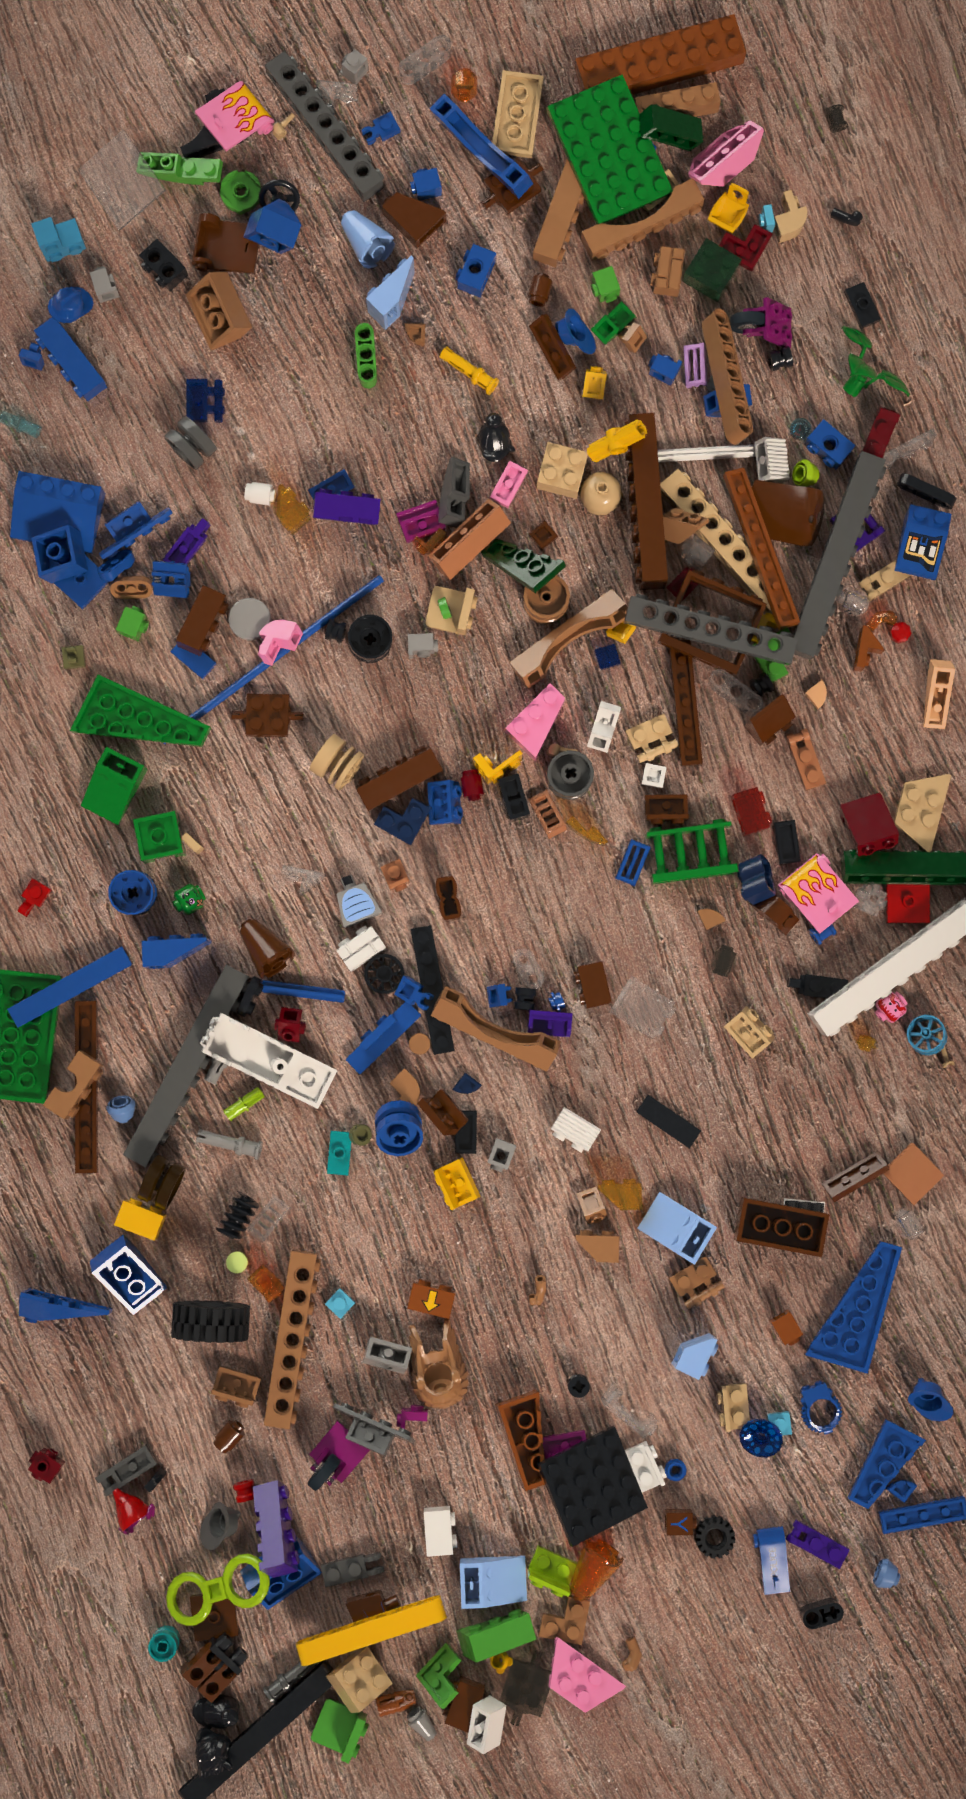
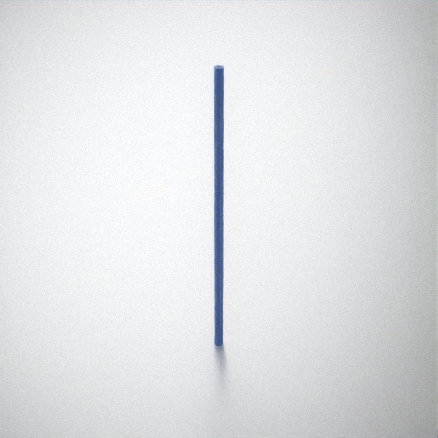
[164,575,384,744]

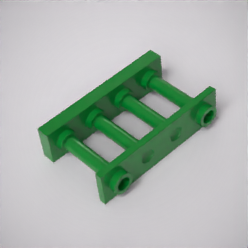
[645,819,738,885]

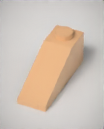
[923,659,955,729]

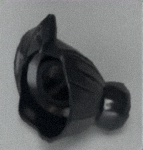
[478,413,515,462]
[192,1694,240,1730]

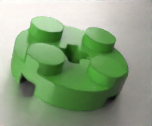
[220,170,261,215]

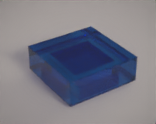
[594,644,621,671]

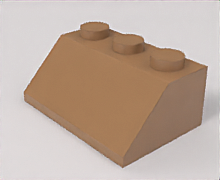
[186,272,252,350]

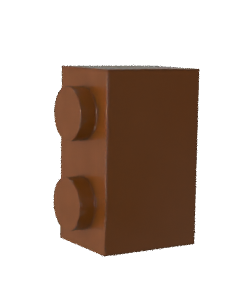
[574,961,612,1009]
[442,1675,485,1733]

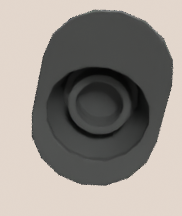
[200,1502,241,1550]

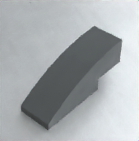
[438,457,470,528]

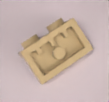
[724,1006,775,1059]
[717,1383,751,1432]

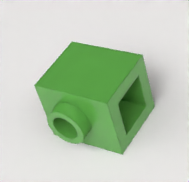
[591,266,621,303]
[116,606,149,641]

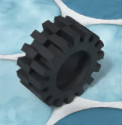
[695,1515,735,1559]

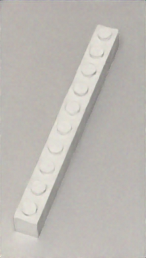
[807,897,966,1037]

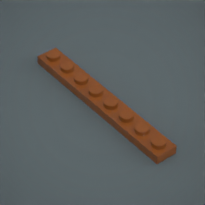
[723,467,800,630]

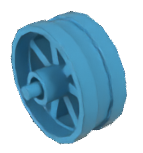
[907,1014,948,1056]

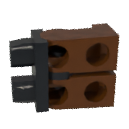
[181,1632,248,1703]

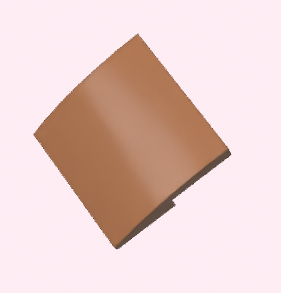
[883,1142,944,1206]

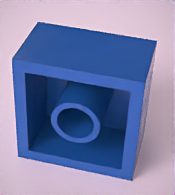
[31,525,88,583]

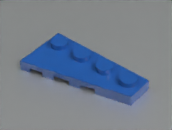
[847,1419,926,1509]

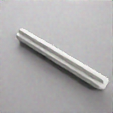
[658,444,756,462]

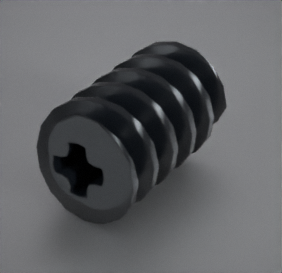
[216,1191,259,1239]

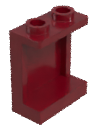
[840,792,899,856]

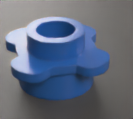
[548,992,566,1012]

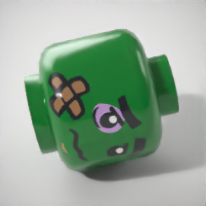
[172,884,206,915]

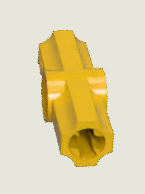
[587,420,647,462]

